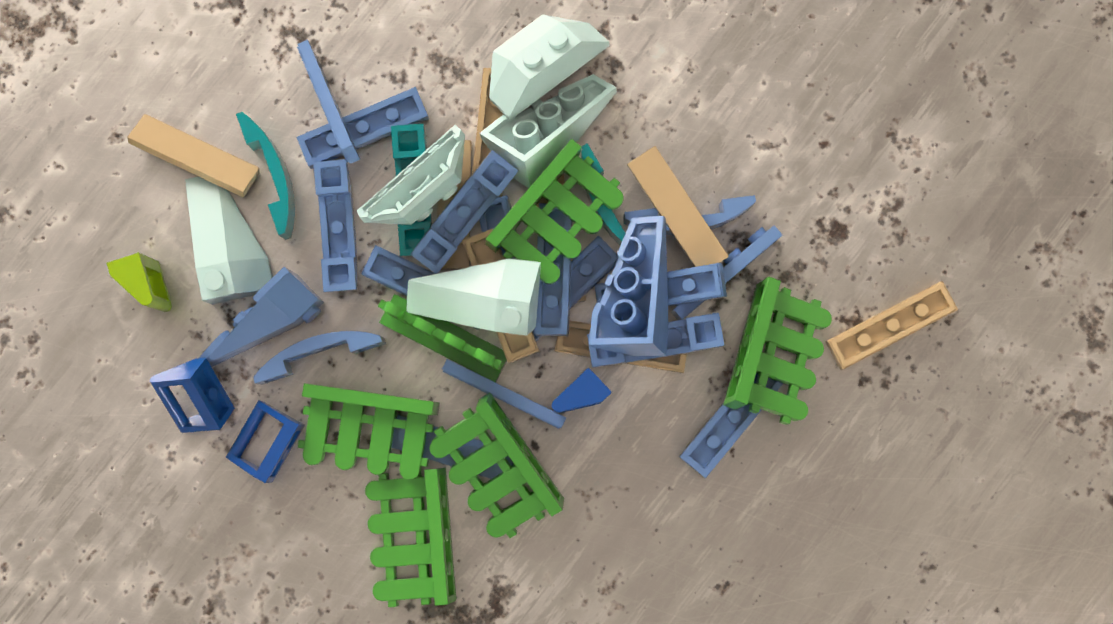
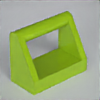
[106,252,172,312]

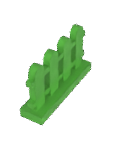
[485,139,624,284]
[723,277,832,425]
[378,294,507,383]
[297,383,440,480]
[429,392,564,538]
[365,468,456,607]

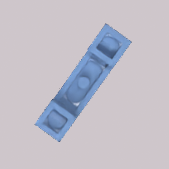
[411,150,518,274]
[313,159,357,292]
[623,195,756,235]
[587,313,725,367]
[253,331,386,385]

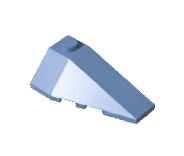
[589,216,669,356]
[199,267,324,367]

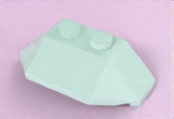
[489,15,610,120]
[357,125,465,225]

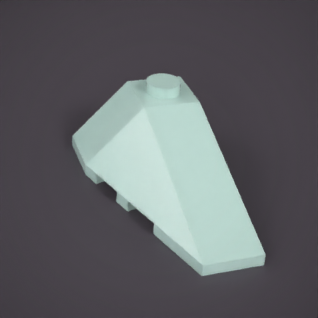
[480,74,617,188]
[185,176,273,305]
[406,258,541,336]

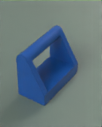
[150,358,235,433]
[552,368,612,413]
[226,400,305,483]

